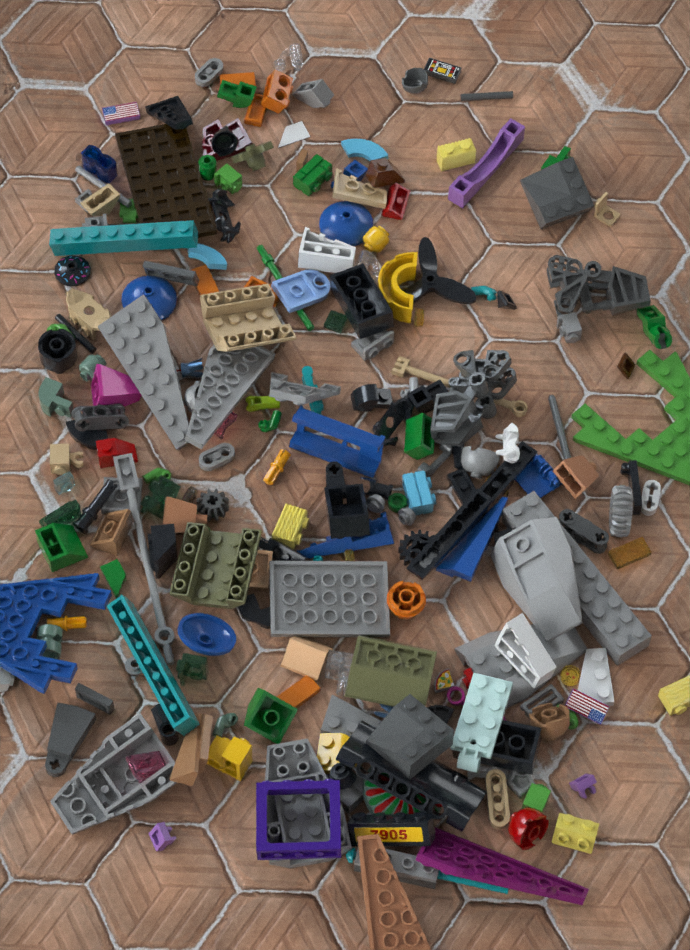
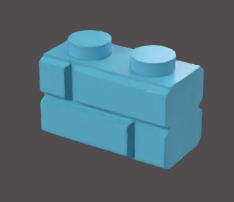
[402,471,436,516]

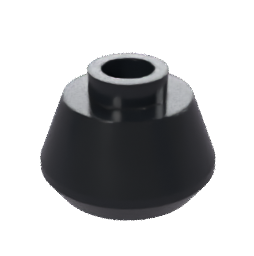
[329,762,357,789]

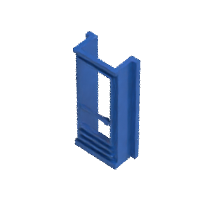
[289,405,385,478]

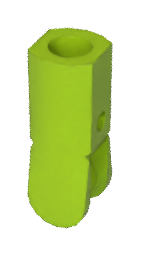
[245,396,280,412]

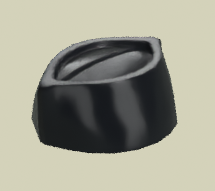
[211,126,238,157]

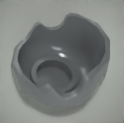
[402,68,428,94]

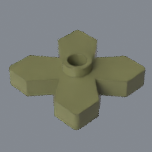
[231,141,274,171]

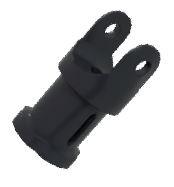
[360,477,393,501]

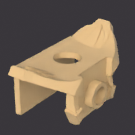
[66,288,111,340]

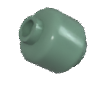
[79,354,107,382]

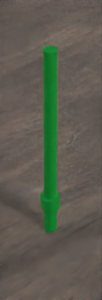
[256,244,315,331]

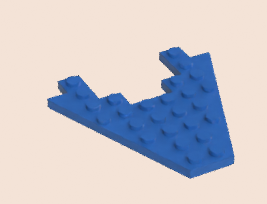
[0,573,112,694]

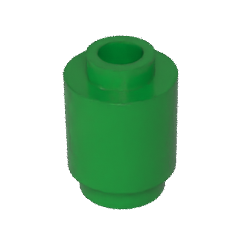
[198,155,217,181]

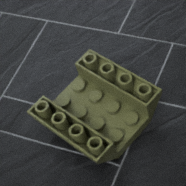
[169,522,262,609]
[345,635,437,707]

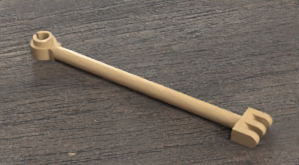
[391,356,528,417]

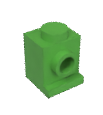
[214,163,242,194]

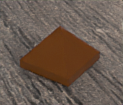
[617,353,636,379]

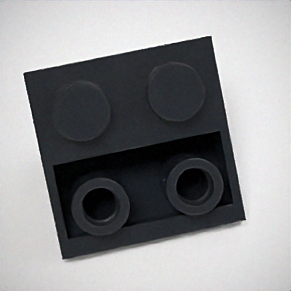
[147,524,178,579]

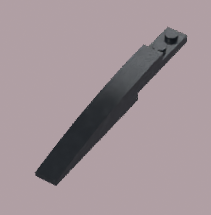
[407,441,538,580]

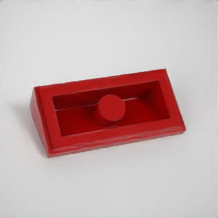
[381,183,410,220]

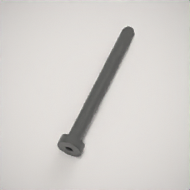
[548,395,572,459]

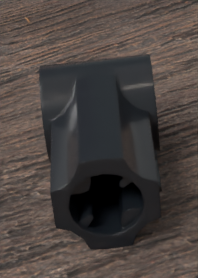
[151,704,179,746]

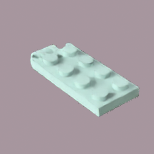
[450,673,513,773]

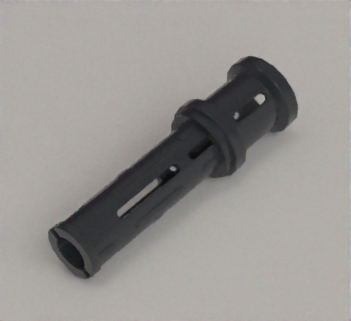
[72,479,118,534]

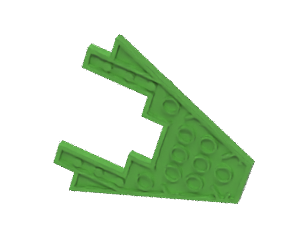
[571,350,690,486]

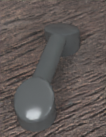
[416,444,453,477]

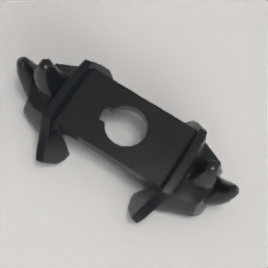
[208,188,241,243]
[372,398,414,447]

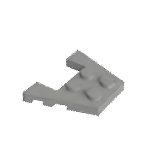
[269,372,341,405]

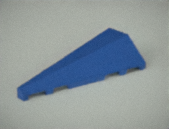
[436,497,508,582]
[296,511,395,558]

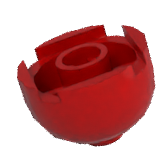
[508,808,549,850]

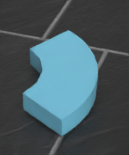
[341,139,388,162]
[187,243,227,270]

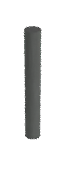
[460,91,513,101]

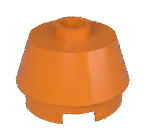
[387,581,426,620]

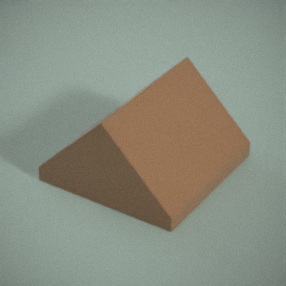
[89,509,132,556]

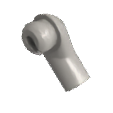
[400,377,419,400]

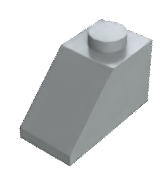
[292,79,334,109]

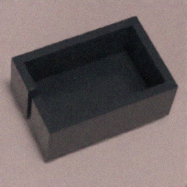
[324,484,370,539]

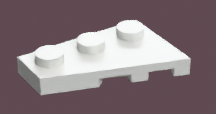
[578,648,614,706]

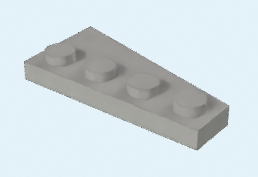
[321,695,382,737]

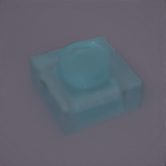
[53,471,75,495]

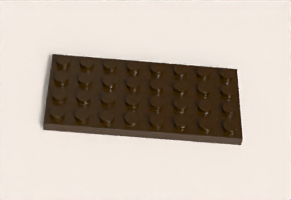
[115,124,217,238]

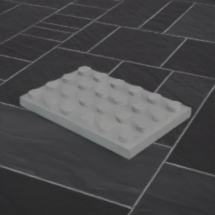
[269,561,390,637]

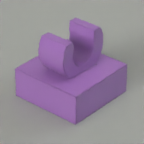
[569,774,597,799]
[149,822,176,852]

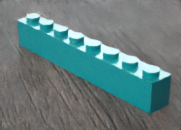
[49,220,198,256]
[107,595,200,736]

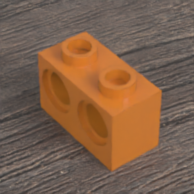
[261,69,293,114]

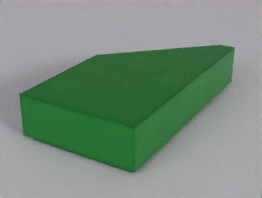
[100,559,126,598]

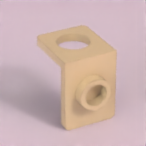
[594,192,620,227]

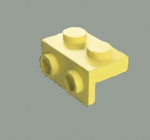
[552,813,599,854]

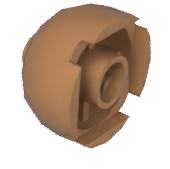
[529,703,570,741]

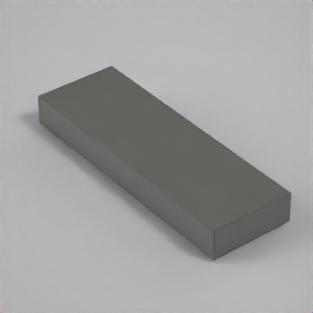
[143,261,199,286]

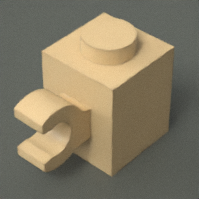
[50,444,84,475]

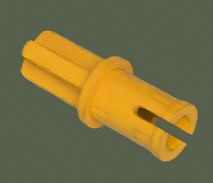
[263,449,291,485]
[47,615,87,631]

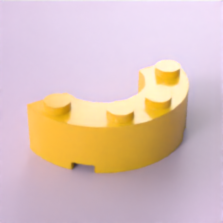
[377,252,418,323]

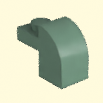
[38,377,73,418]

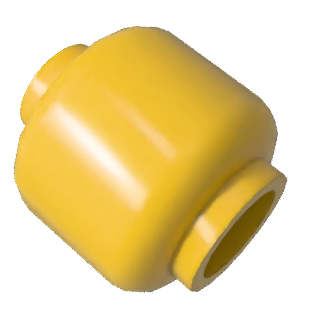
[363,226,389,253]

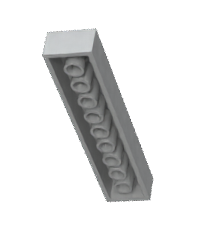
[501,491,652,666]

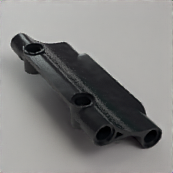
[336,720,487,832]

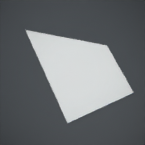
[278,121,310,148]

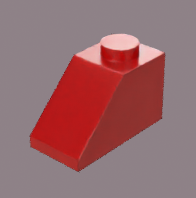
[96,438,138,469]

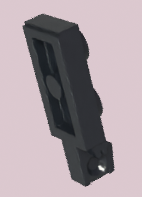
[259,537,308,561]

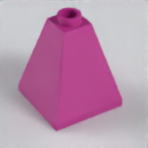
[91,364,142,407]

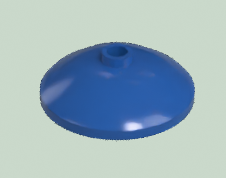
[319,201,373,246]
[121,275,177,320]
[177,613,236,656]

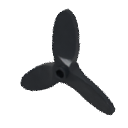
[403,237,476,304]

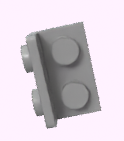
[351,330,394,361]

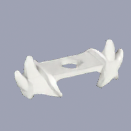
[496,423,520,464]

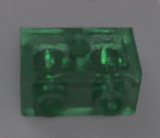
[140,475,181,520]
[39,499,81,527]
[176,653,209,687]

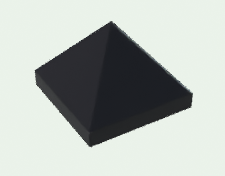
[497,290,517,310]

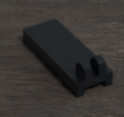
[620,460,642,515]

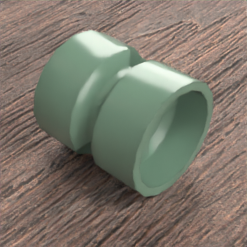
[36,624,63,659]

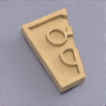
[332,168,387,209]

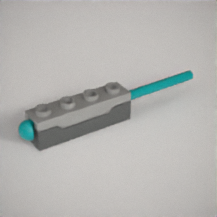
[346,848,509,894]

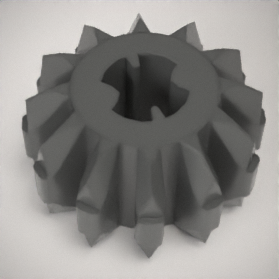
[197,488,229,522]

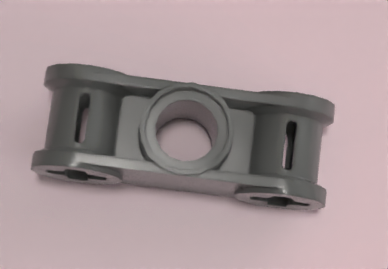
[71,404,129,431]
[559,509,609,554]

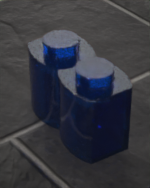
[81,145,118,184]

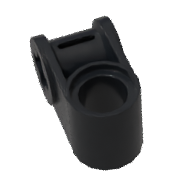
[326,462,346,499]

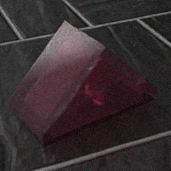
[125,751,166,783]

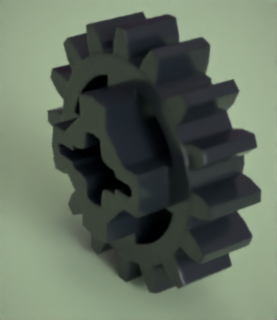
[398,530,435,566]

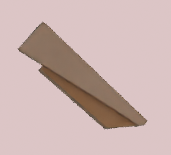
[170,713,213,786]

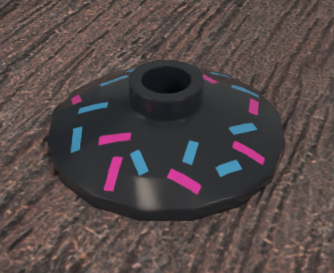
[54,255,91,286]

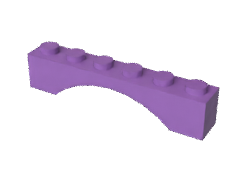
[448,118,525,208]

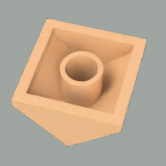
[281,636,333,681]

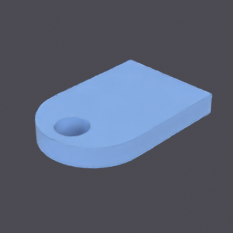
[271,269,330,313]

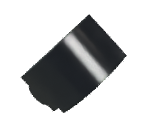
[407,380,448,413]
[350,384,393,412]

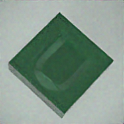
[324,310,348,334]

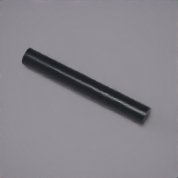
[55,314,97,354]

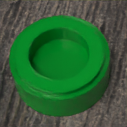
[388,493,407,513]

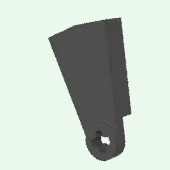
[45,702,96,777]

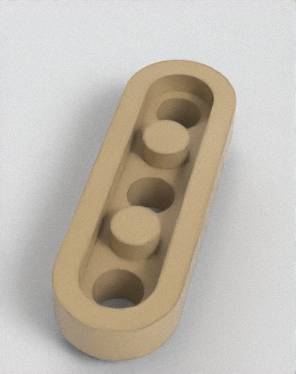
[485,769,510,830]

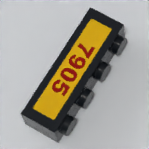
[347,812,436,846]

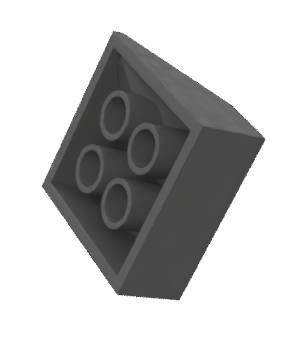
[520,157,594,229]
[366,694,454,780]

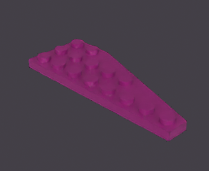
[416,827,589,905]

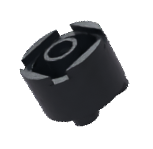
[38,329,77,374]

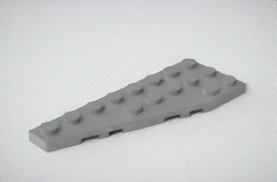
[98,294,190,450]
[185,345,275,449]

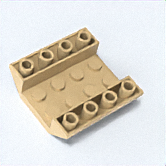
[200,284,296,352]

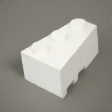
[298,227,356,273]
[494,613,557,689]

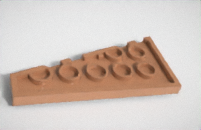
[357,834,431,950]

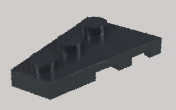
[145,96,193,130]

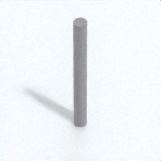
[75,166,132,208]

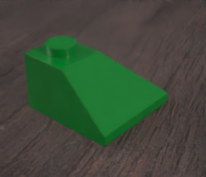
[244,688,298,744]

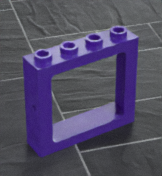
[256,779,342,860]

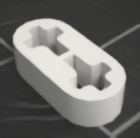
[641,480,661,516]

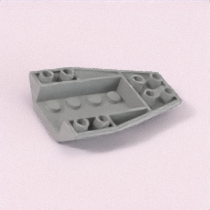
[490,517,583,642]
[265,739,352,868]

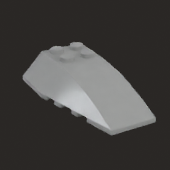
[454,624,587,709]
[50,713,178,835]

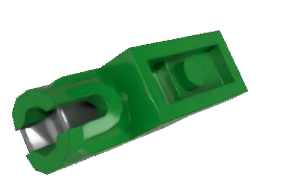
[636,305,672,349]

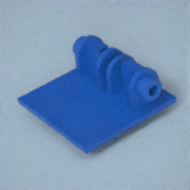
[515,454,562,498]

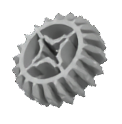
[609,485,633,538]

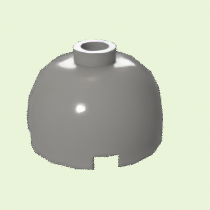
[461,446,500,479]

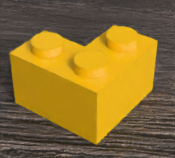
[206,736,253,781]

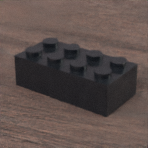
[329,264,394,339]
[452,720,542,775]

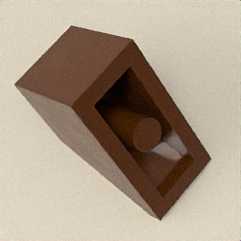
[366,158,405,188]

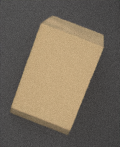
[81,183,120,216]

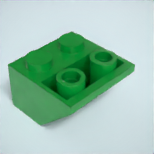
[35,523,88,572]

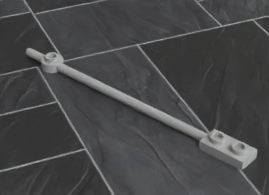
[113,453,175,666]

